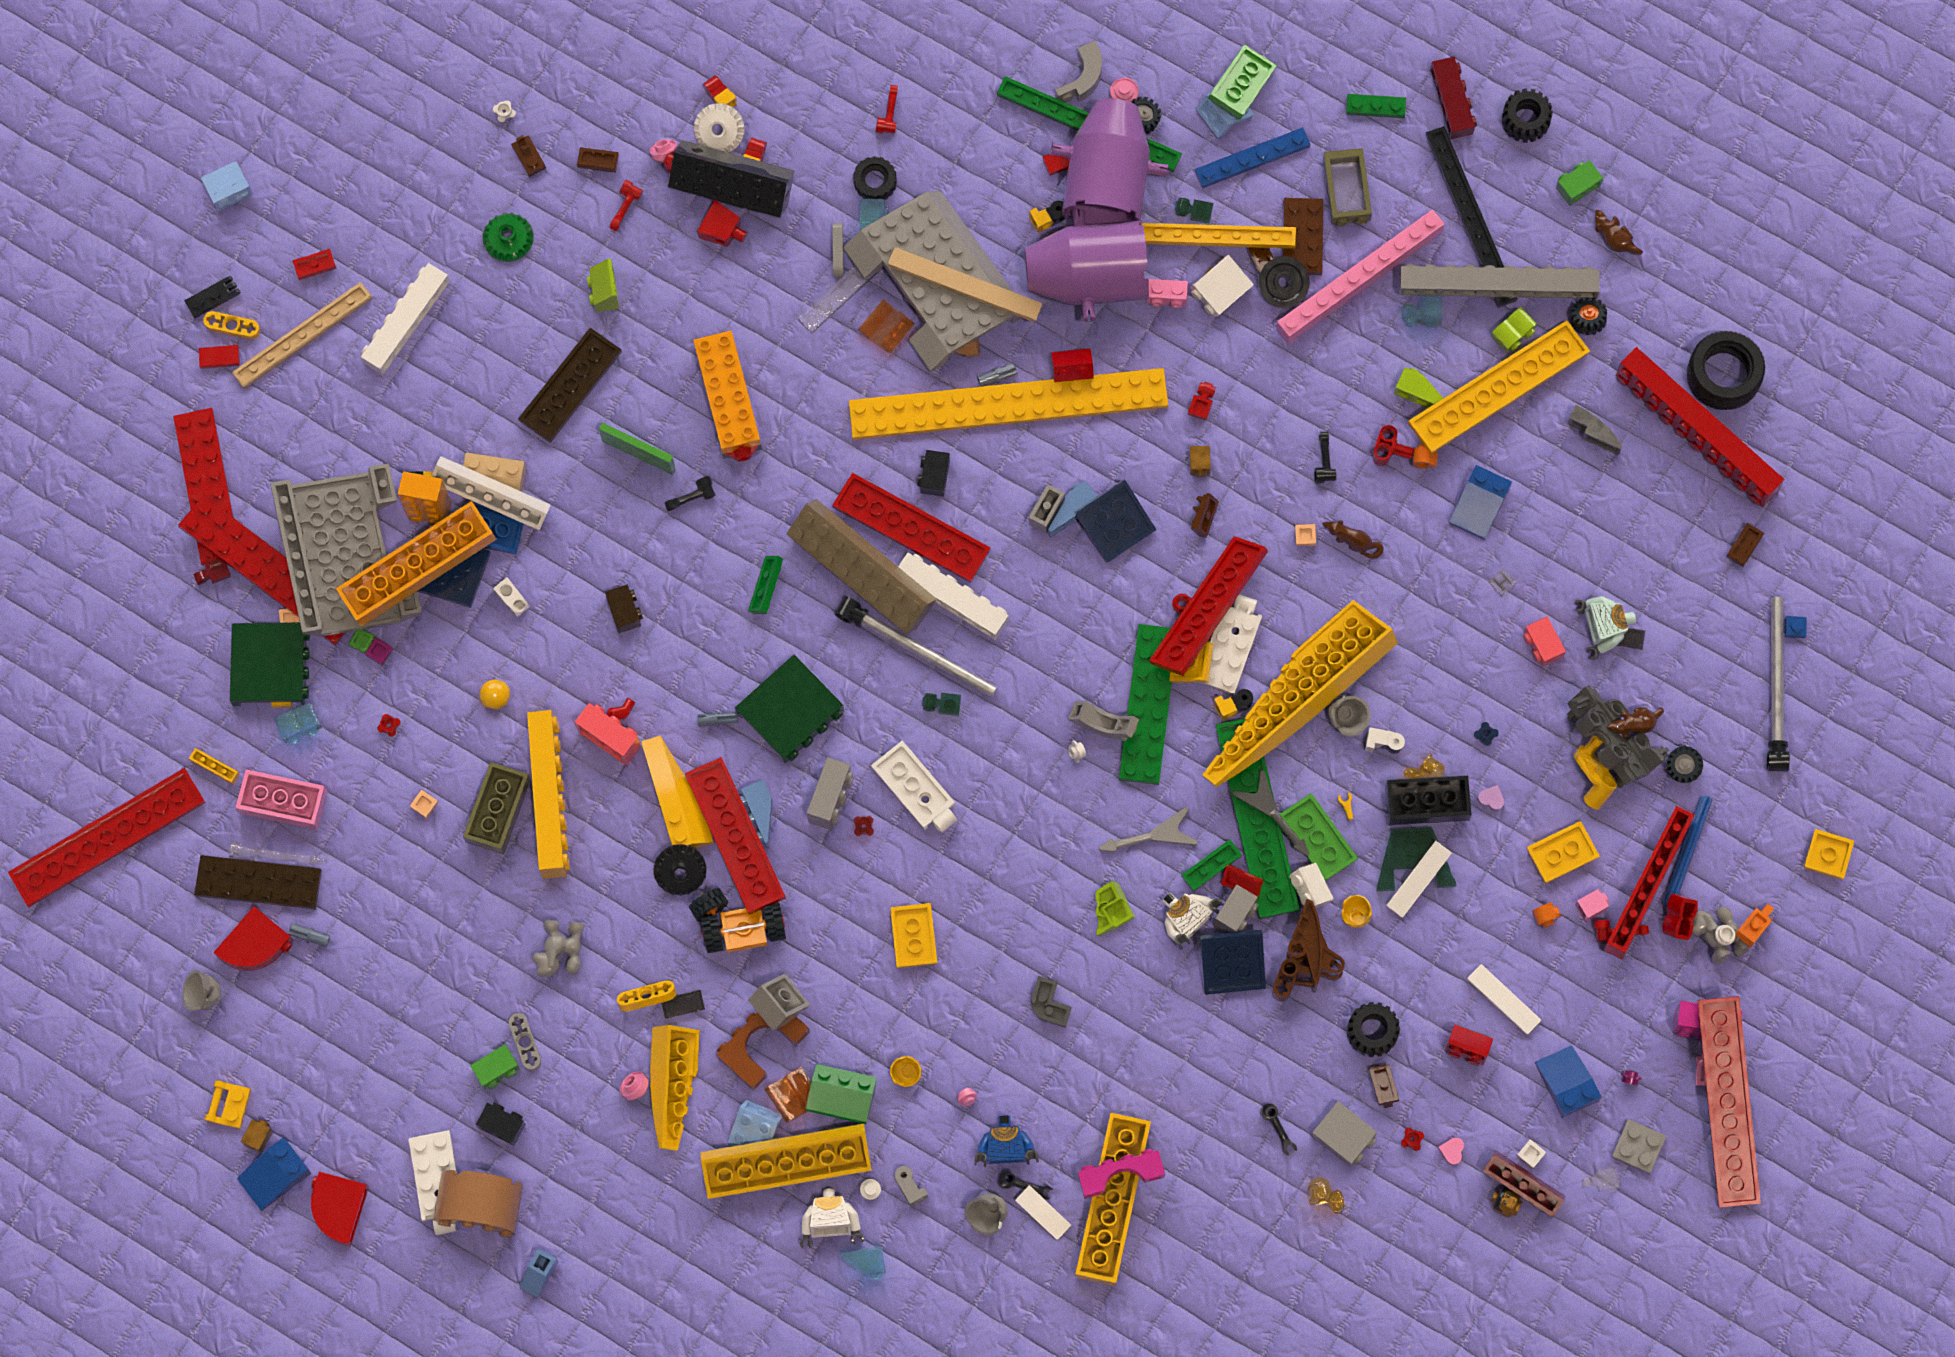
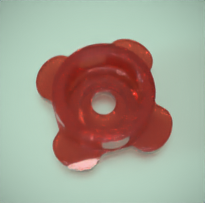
[854,816,874,836]

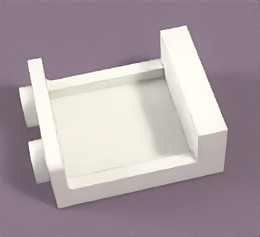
[1190,255,1254,317]

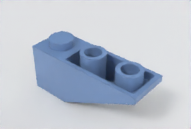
[740,779,772,848]

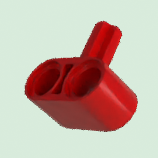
[1372,425,1414,466]

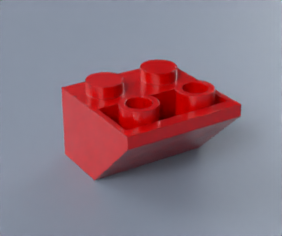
[1445,1024,1493,1066]

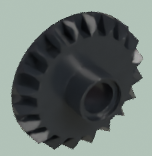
[1258,256,1310,308]
[653,844,707,896]

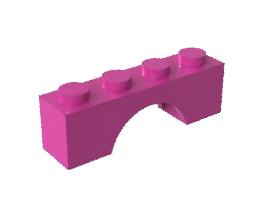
[1078,1149,1165,1199]

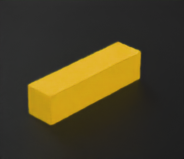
[189,748,240,786]

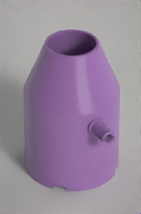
[1050,98,1168,225]
[1025,208,1149,322]

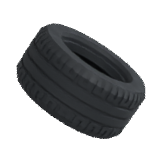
[1687,331,1765,410]

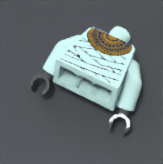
[1575,596,1636,660]

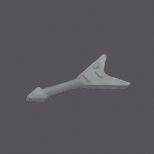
[1099,807,1197,852]

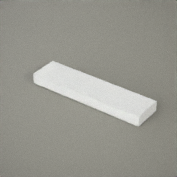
[1386,841,1452,918]
[1467,964,1541,1036]

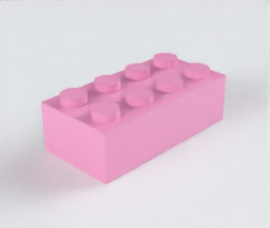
[236,769,328,830]

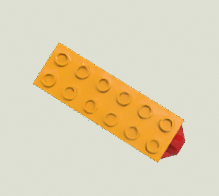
[693,330,762,462]

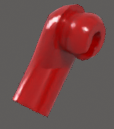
[606,698,635,720]

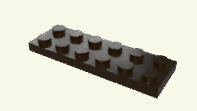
[518,328,622,443]
[194,855,322,910]

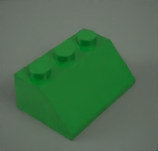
[806,1064,877,1124]

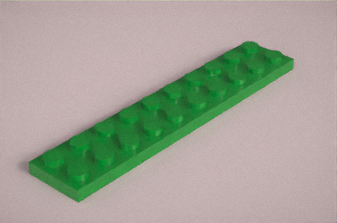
[1215,719,1300,920]

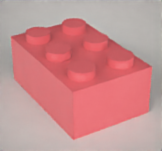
[575,703,641,766]

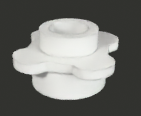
[493,100,516,122]
[1068,741,1086,763]

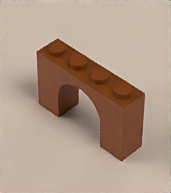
[716,1012,810,1091]

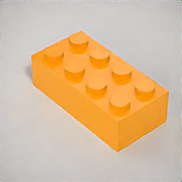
[398,471,452,525]

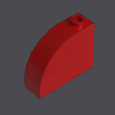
[213,906,294,971]
[311,1171,369,1247]

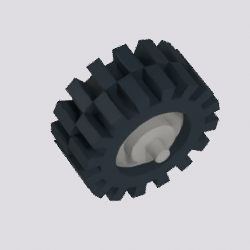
[1131,97,1162,134]
[1666,746,1703,783]

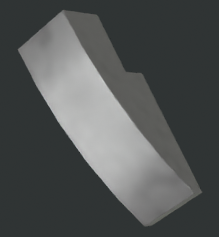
[1567,405,1622,456]

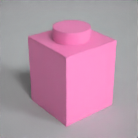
[1575,889,1609,922]

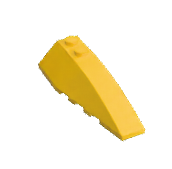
[641,736,714,849]
[650,1025,700,1151]

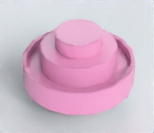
[1110,78,1139,102]
[650,139,678,163]
[620,1071,649,1100]

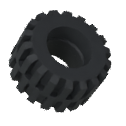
[1502,88,1553,143]
[1347,1002,1400,1057]

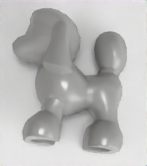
[1692,906,1751,965]
[532,920,584,977]

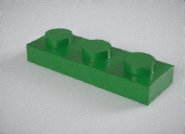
[1346,94,1406,118]
[748,556,783,614]
[1181,839,1242,892]

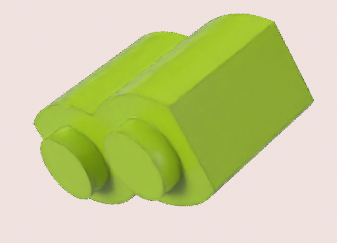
[1491,307,1537,353]

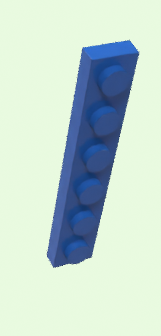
[1195,127,1311,189]

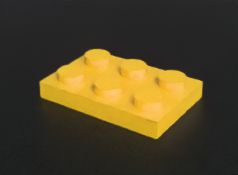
[1526,821,1600,884]
[890,903,938,969]

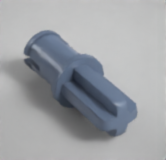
[977,364,1017,387]
[697,711,738,727]
[289,924,330,948]

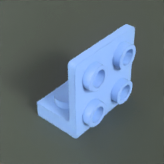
[1196,93,1254,139]
[201,161,253,211]
[728,1100,784,1146]

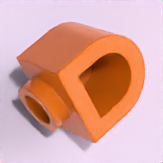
[1413,444,1438,469]
[1532,902,1561,929]

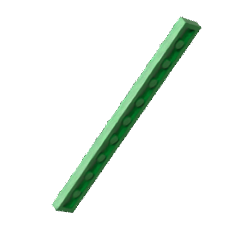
[997,76,1182,173]

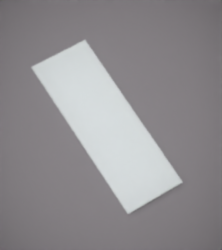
[1015,1185,1071,1240]

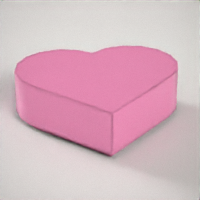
[1438,1138,1464,1165]

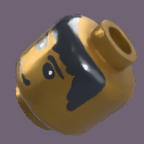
[1490,1187,1523,1218]

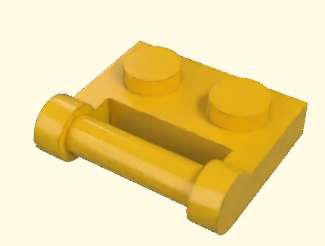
[204,1080,251,1129]

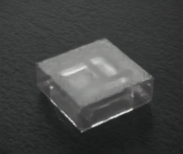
[1488,568,1517,597]

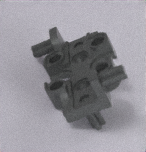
[1567,685,1669,788]

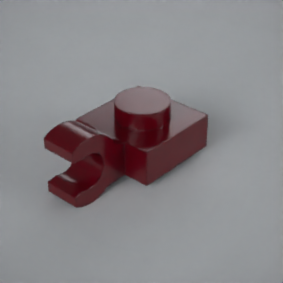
[193,558,231,585]

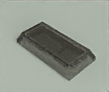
[1617,628,1646,650]
[662,990,705,1019]

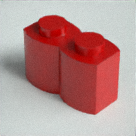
[1662,894,1698,940]

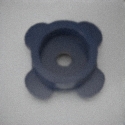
[1474,722,1499,746]

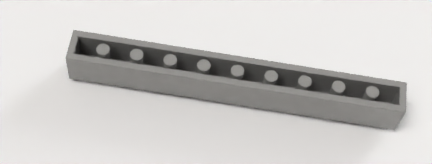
[1400,264,1599,299]

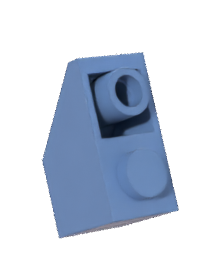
[520,1249,558,1298]

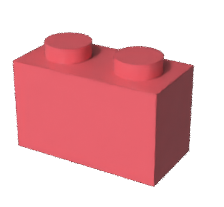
[1523,616,1566,667]

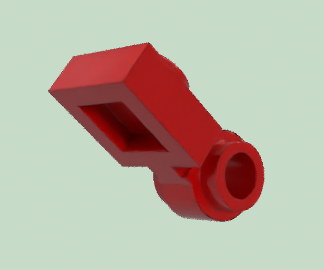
[1188,382,1216,421]

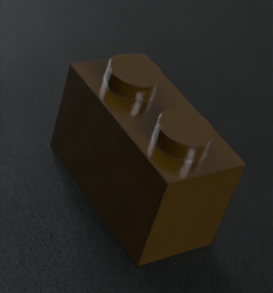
[605,584,643,634]

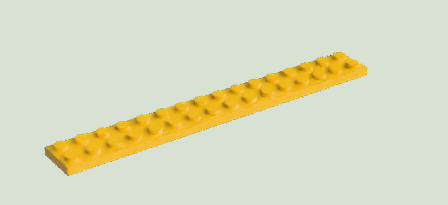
[849,368,1168,440]

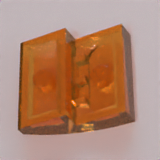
[858,299,915,354]
[764,1067,811,1123]

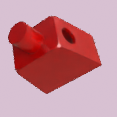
[697,200,747,247]

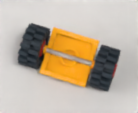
[701,903,786,953]

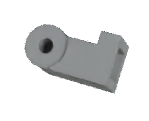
[895,1166,929,1207]

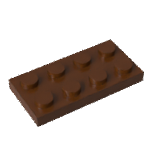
[1283,198,1324,275]

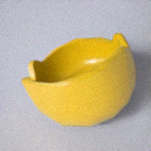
[479,679,510,710]
[1341,895,1372,928]
[890,1056,922,1087]

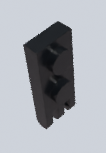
[184,276,241,319]

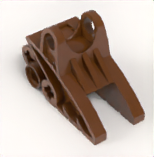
[1272,899,1345,1002]

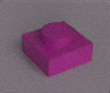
[365,638,394,666]

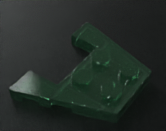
[1376,827,1456,892]

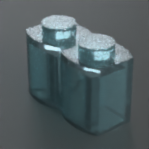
[274,703,322,744]

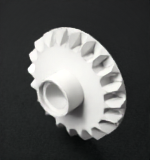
[694,103,744,153]

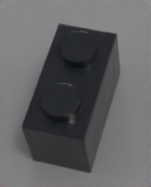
[917,450,950,497]
[476,1102,526,1146]

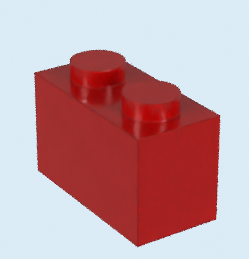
[1051,348,1094,382]

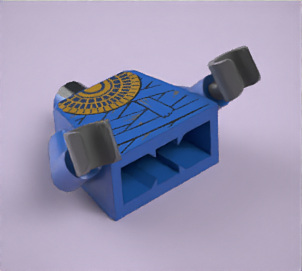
[974,1115,1039,1167]

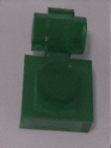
[1174,198,1213,224]
[922,693,961,716]

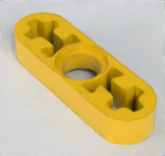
[203,311,260,340]
[617,980,677,1012]

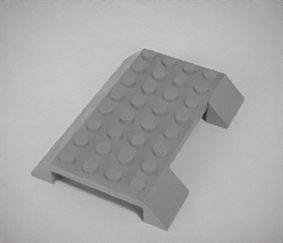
[843,191,1021,372]
[270,463,422,637]

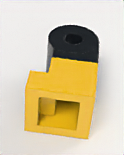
[1029,201,1065,233]
[1213,689,1253,721]

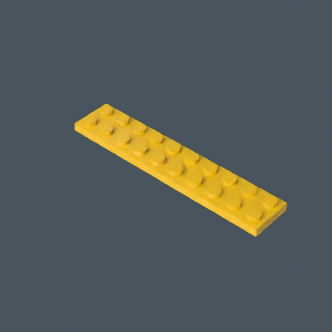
[1407,320,1590,455]

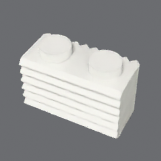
[1289,863,1334,908]

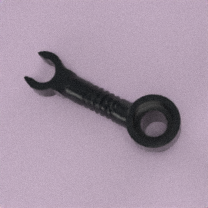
[1314,432,1336,484]
[665,476,716,512]
[1261,1104,1297,1155]
[997,1172,1053,1200]

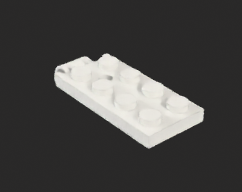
[1201,594,1262,695]
[871,741,957,833]
[409,1130,457,1235]

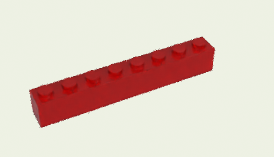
[1604,806,1695,960]

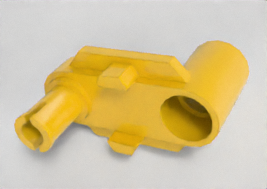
[1574,736,1617,810]

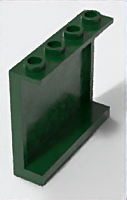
[230,622,310,706]
[735,654,844,763]

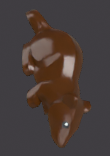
[1595,210,1643,256]
[1322,520,1384,559]
[1607,707,1664,738]

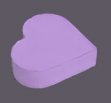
[1478,785,1504,811]

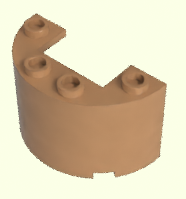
[433,1170,523,1238]

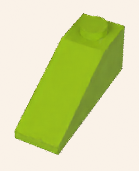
[1394,367,1443,408]

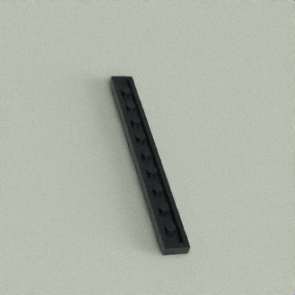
[1426,126,1518,307]

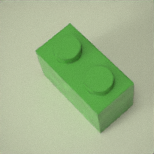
[1556,160,1603,206]
[470,1044,520,1090]

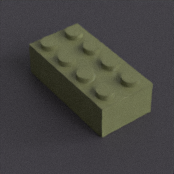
[463,762,531,855]

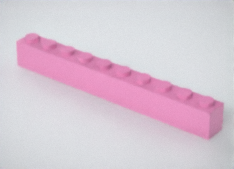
[1276,209,1445,344]

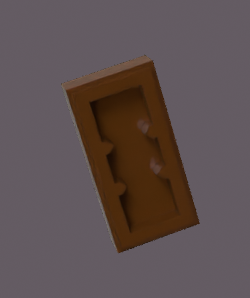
[577,147,619,173]
[1246,247,1274,276]
[1726,523,1764,567]

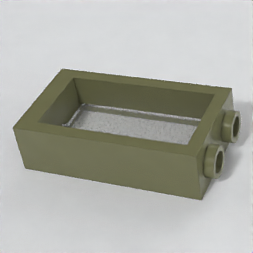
[1323,148,1372,226]

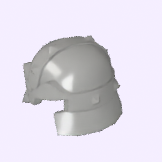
[1328,696,1370,736]
[182,970,222,1011]
[965,1193,1008,1235]

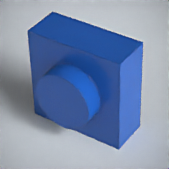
[1785,616,1807,638]

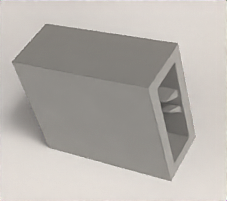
[1311,1101,1377,1167]

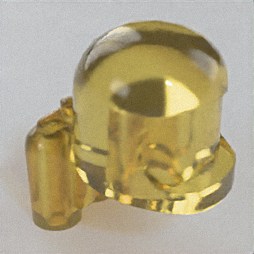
[1403,753,1445,779]
[1308,1177,1346,1214]

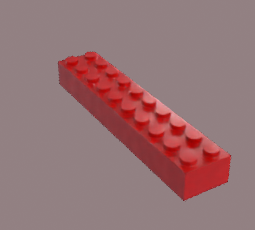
[1616,346,1785,508]

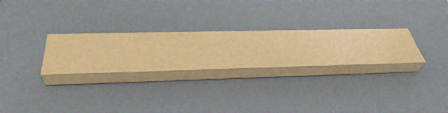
[887,247,1043,323]
[232,282,373,389]

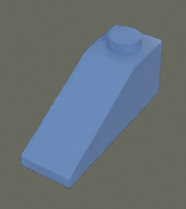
[1048,481,1097,538]

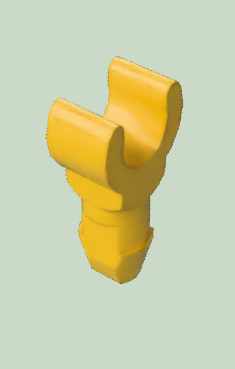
[1337,793,1353,821]

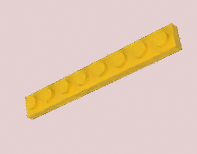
[1141,223,1296,249]

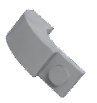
[1055,41,1102,102]
[1068,701,1139,741]

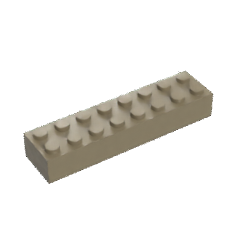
[786,499,937,634]

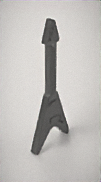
[1233,770,1309,857]

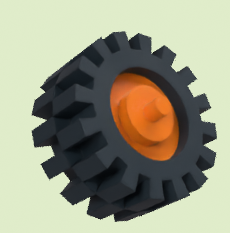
[1571,297,1607,335]
[689,888,728,922]

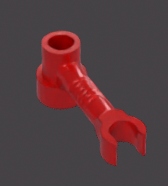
[875,85,898,134]
[610,179,643,232]
[1593,920,1649,942]

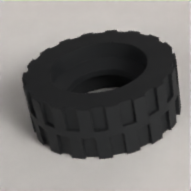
[853,156,897,202]

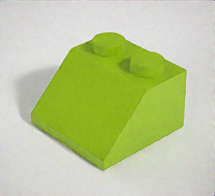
[587,258,619,312]

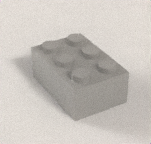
[807,757,854,830]

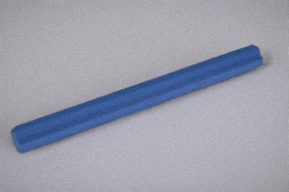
[1663,795,1713,907]

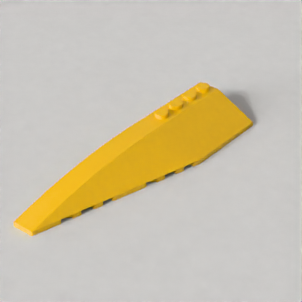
[1202,600,1398,787]

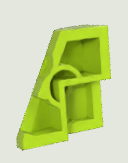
[1095,881,1136,936]

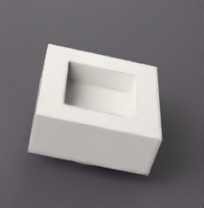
[1517,1139,1546,1169]

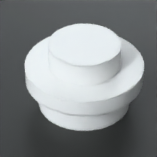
[1715,925,1735,946]
[860,1179,881,1200]

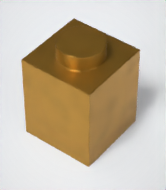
[1189,446,1211,477]
[240,1119,273,1154]

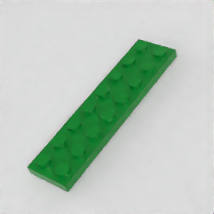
[1119,624,1172,785]

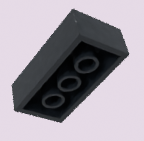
[1385,775,1472,825]

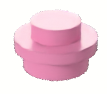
[957,1088,977,1106]

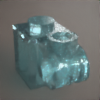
[1401,296,1442,328]

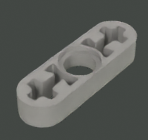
[833,223,844,278]
[509,1013,541,1071]

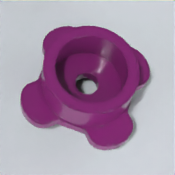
[1621,1070,1642,1085]

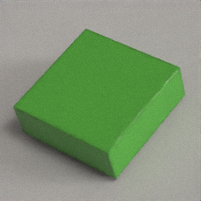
[348,630,376,654]

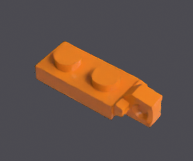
[1735,904,1774,947]

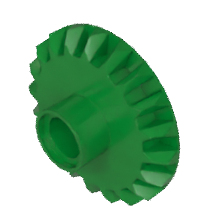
[483,212,534,262]

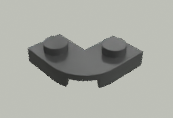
[1031,976,1072,1028]

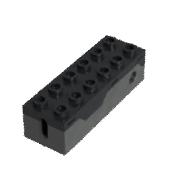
[664,140,795,218]

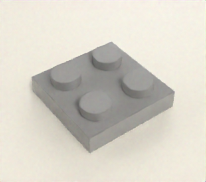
[1612,1119,1666,1174]

